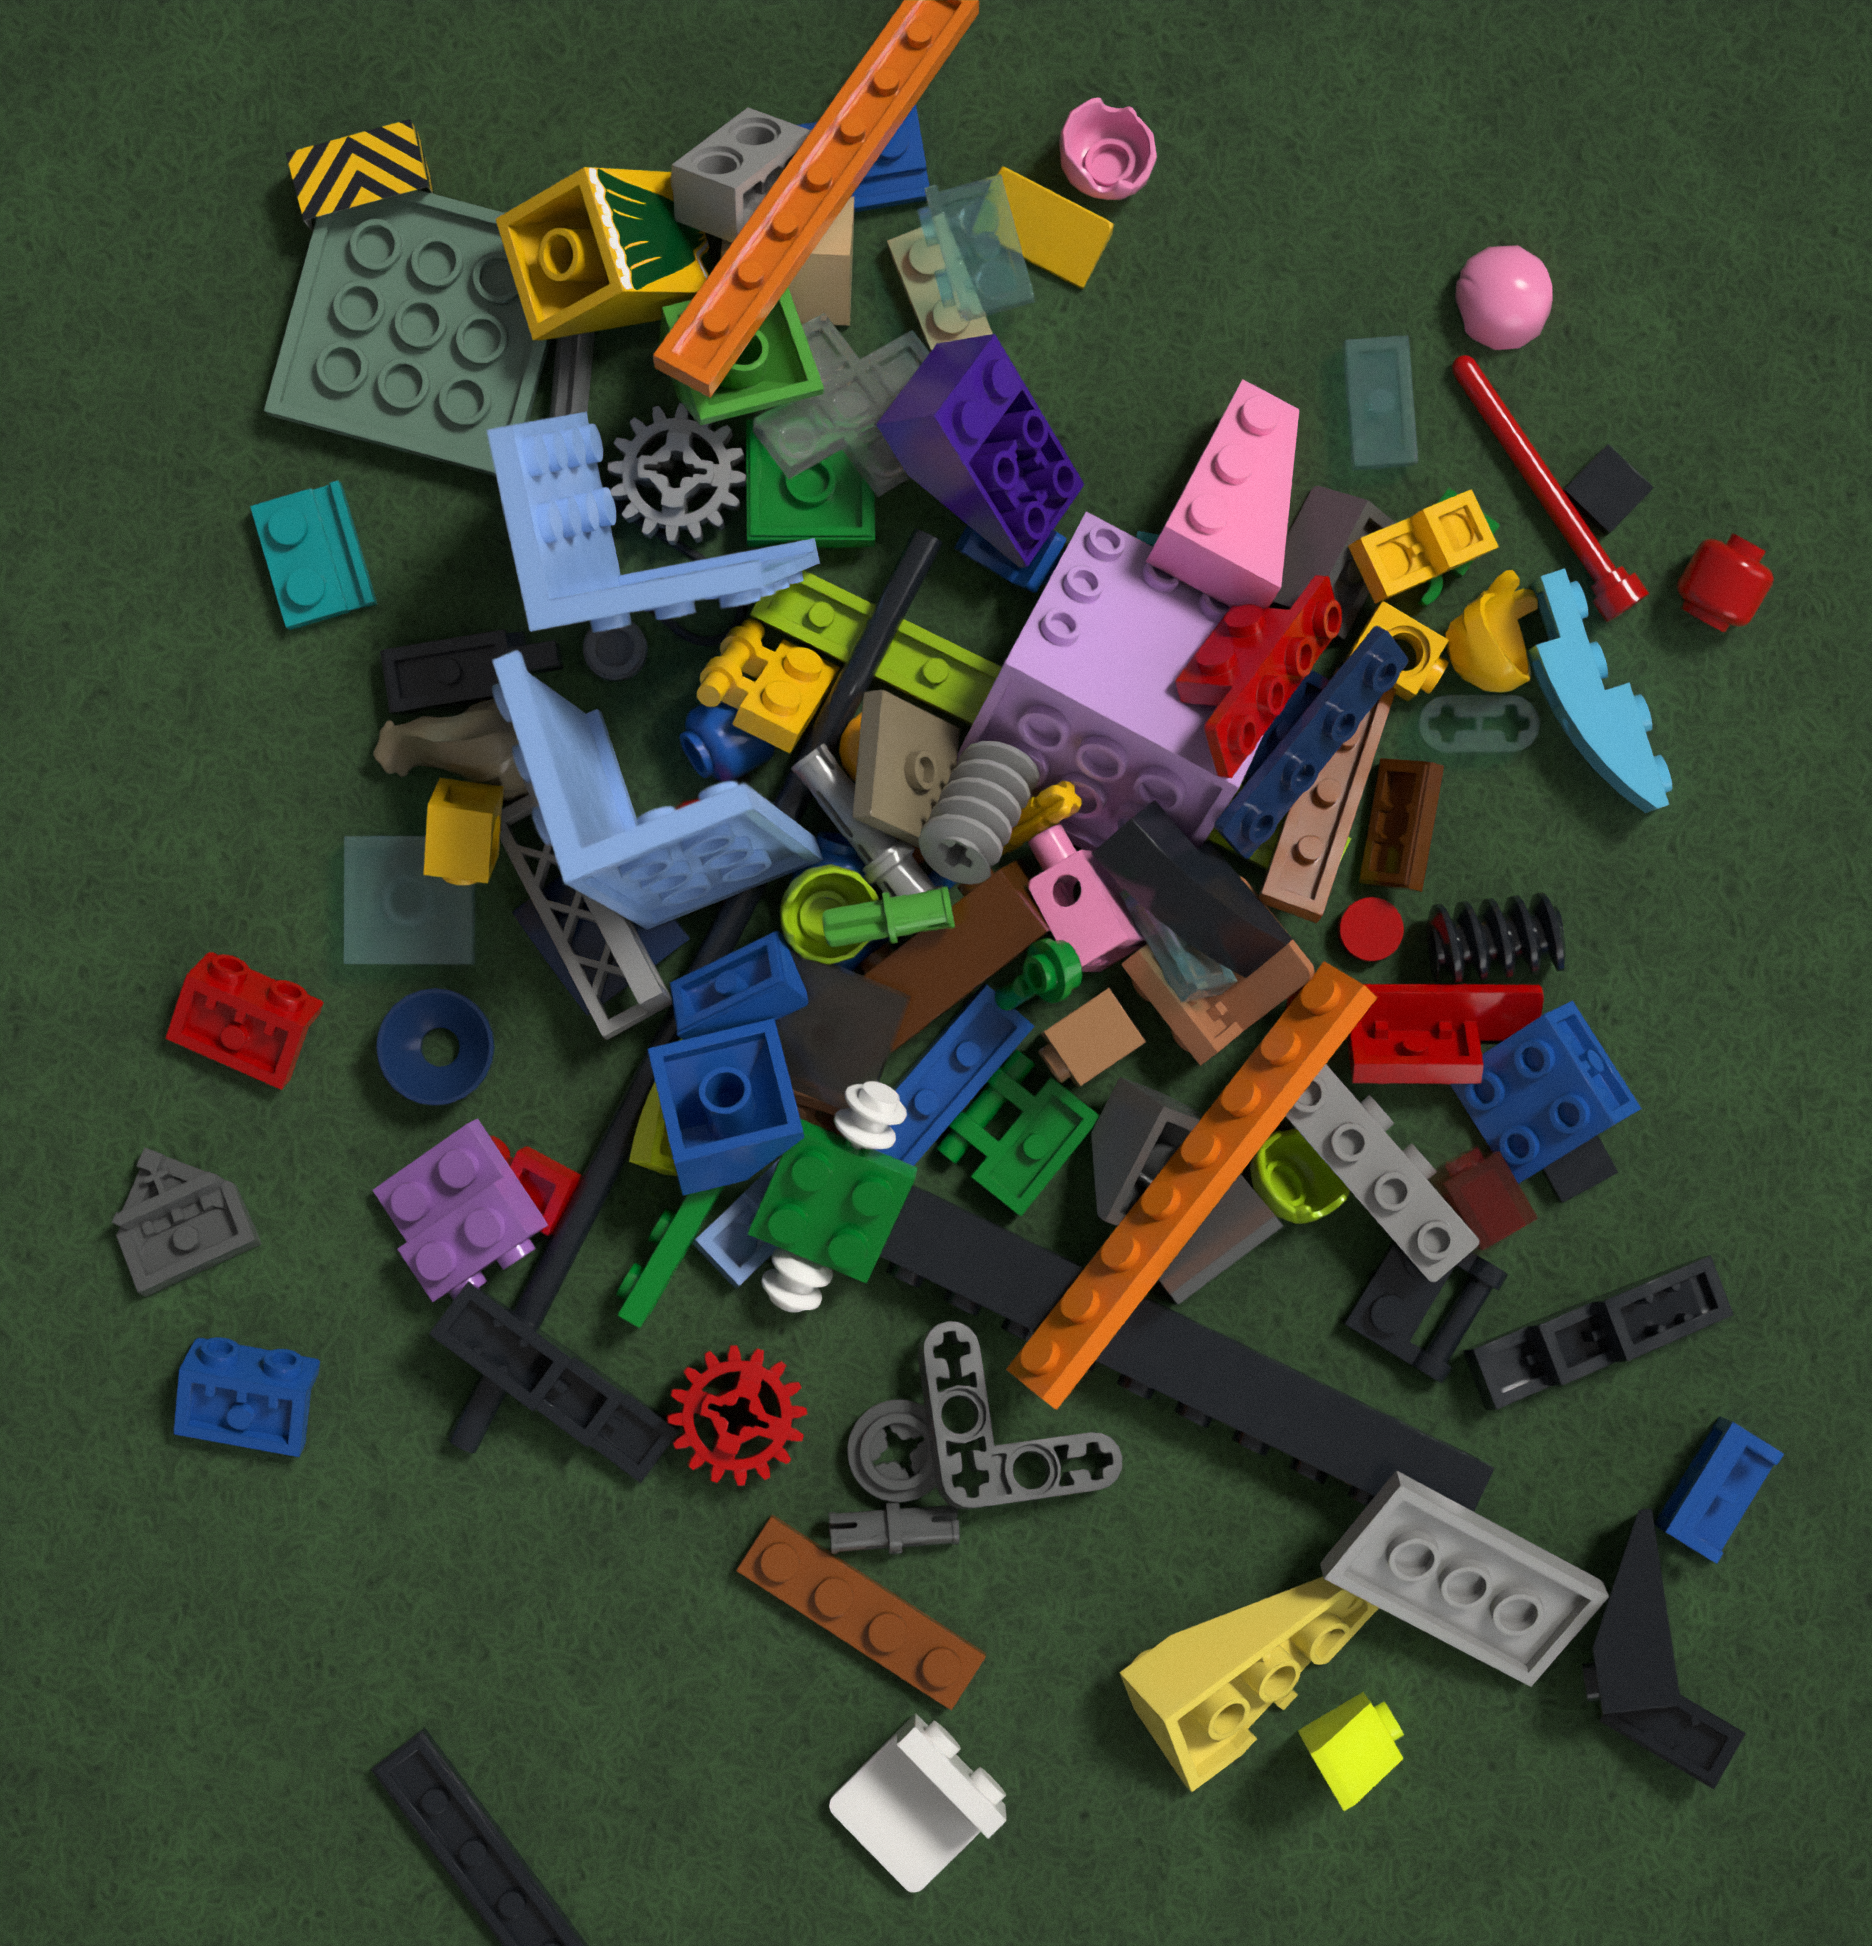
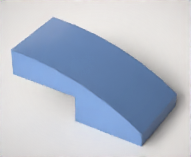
[692,1158,780,1289]

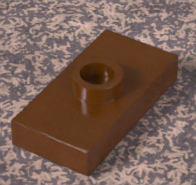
[1359,758,1444,892]

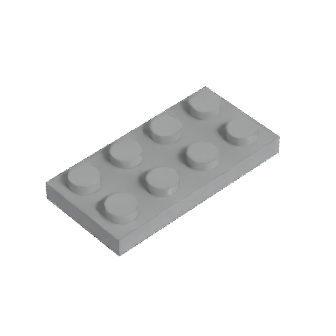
[1320,1471,1609,1687]

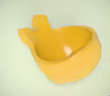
[1446,570,1538,693]

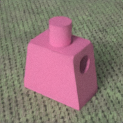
[1027,824,1154,972]

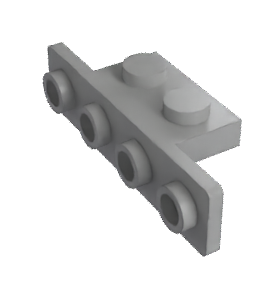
[1286,1064,1479,1282]

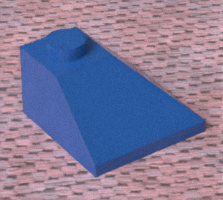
[647,1018,805,1196]

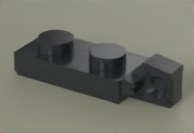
[380,629,564,715]

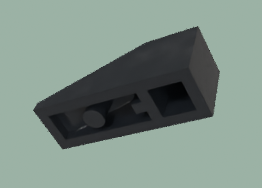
[1582,1508,1681,1714]

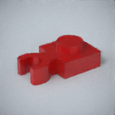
[489,1135,581,1236]

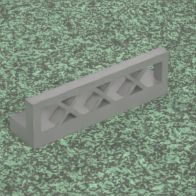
[500,782,673,1040]

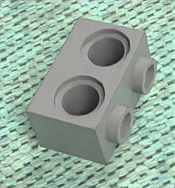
[671,107,810,243]

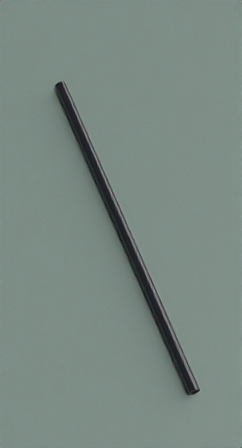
[447,528,943,1453]

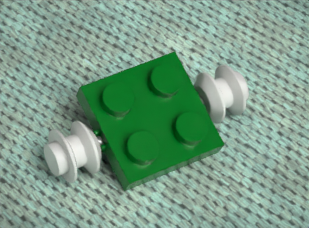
[748,1081,918,1313]

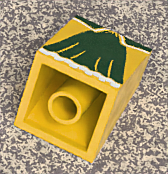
[495,167,715,340]

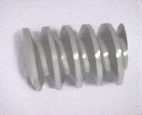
[918,741,1040,884]

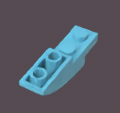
[1527,568,1672,813]

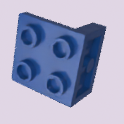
[1450,1001,1642,1184]

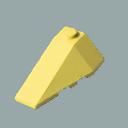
[1120,1577,1379,1792]

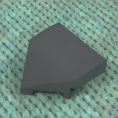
[112,1147,262,1297]

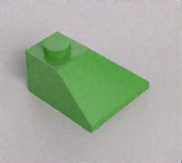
[659,287,824,425]

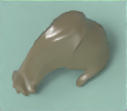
[373,698,529,801]

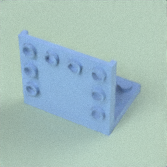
[487,412,820,632]
[492,650,823,930]

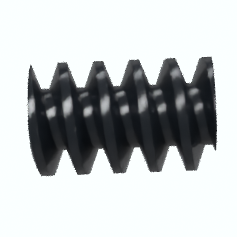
[1426,893,1566,984]

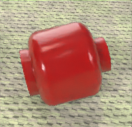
[1677,533,1774,633]

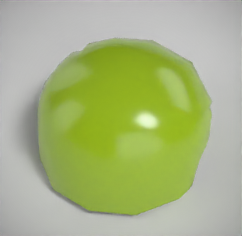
[780,864,879,965]
[1249,1128,1350,1224]

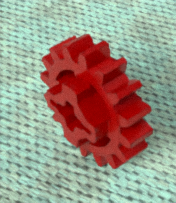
[666,1345,807,1486]

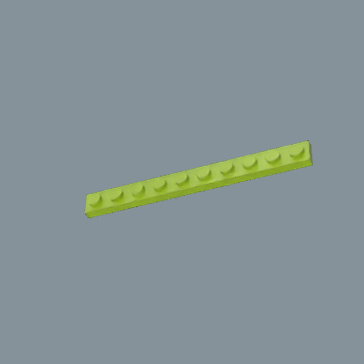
[750,570,1352,870]

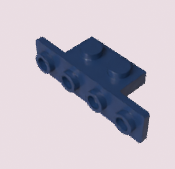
[1214,625,1408,859]

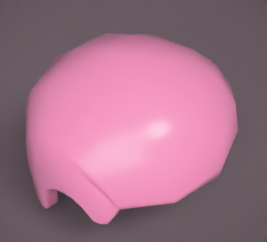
[1059,97,1157,200]
[1455,245,1552,350]

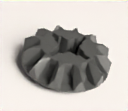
[848,1398,950,1502]

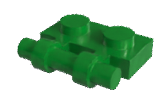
[936,1049,1100,1217]

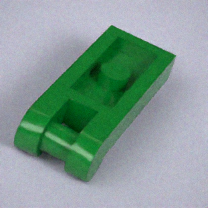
[616,1186,725,1328]

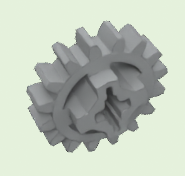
[608,403,747,545]

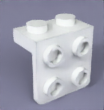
[829,1713,1007,1892]

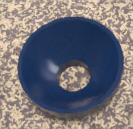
[376,988,495,1105]

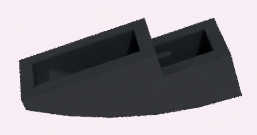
[1092,800,1293,978]

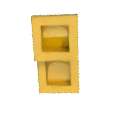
[1348,489,1499,604]

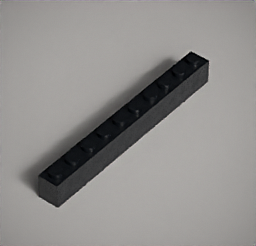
[880,1184,1495,1512]

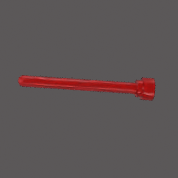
[1452,355,1649,623]

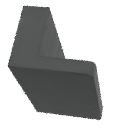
[1271,485,1396,640]

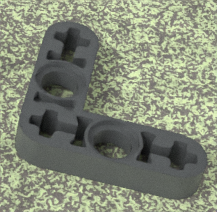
[918,1321,1122,1509]

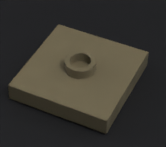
[852,690,960,848]

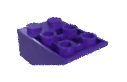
[876,334,1085,568]

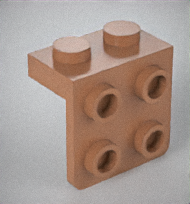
[1121,876,1315,1066]

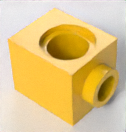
[1343,601,1449,701]
[424,778,504,885]

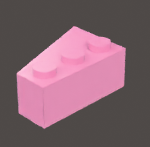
[1146,379,1299,608]

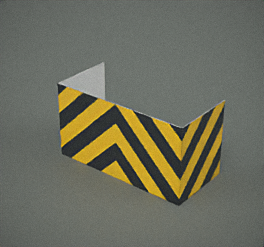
[286,119,435,232]

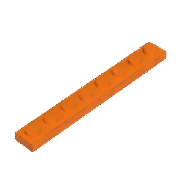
[653,0,979,398]
[1006,961,1377,1410]

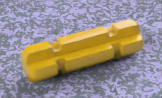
[1001,781,1082,856]

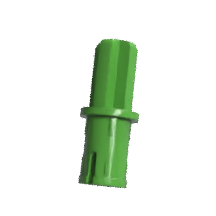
[822,886,955,947]

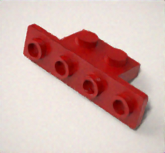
[1175,575,1342,778]
[1284,984,1544,1084]

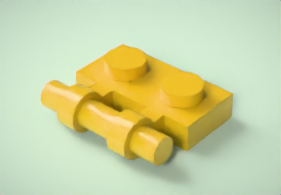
[697,619,840,753]

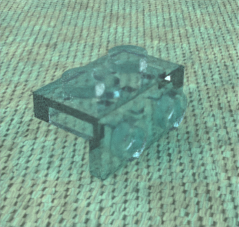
[917,174,1036,323]

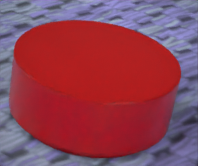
[1338,897,1404,962]

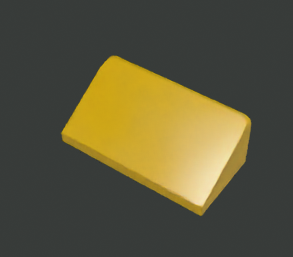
[971,166,1114,290]

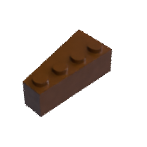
[800,858,1051,1086]

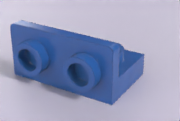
[174,1337,320,1457]

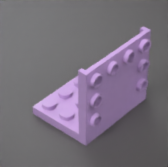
[956,512,1264,851]

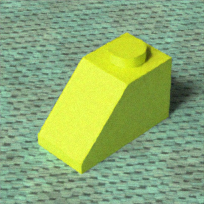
[1298,1692,1404,1811]

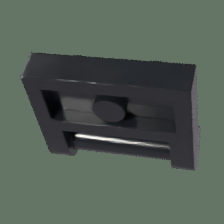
[1343,1240,1509,1384]

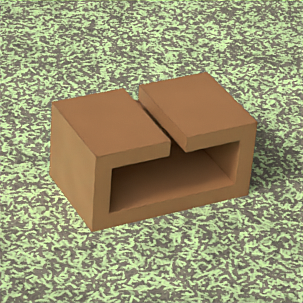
[1038,988,1145,1086]

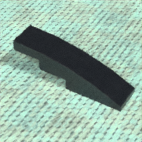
[1463,1255,1734,1410]
[429,1281,680,1483]

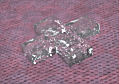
[753,313,930,497]

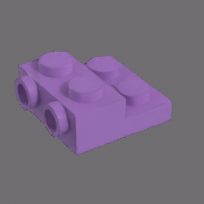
[373,1118,548,1302]

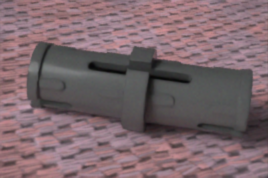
[828,1502,960,1555]

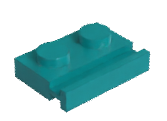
[250,480,377,630]

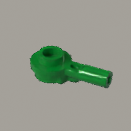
[995,938,1082,1011]

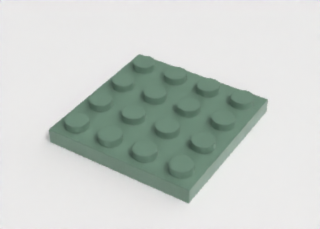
[264,190,551,477]

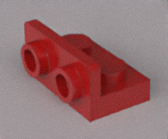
[165,952,323,1090]

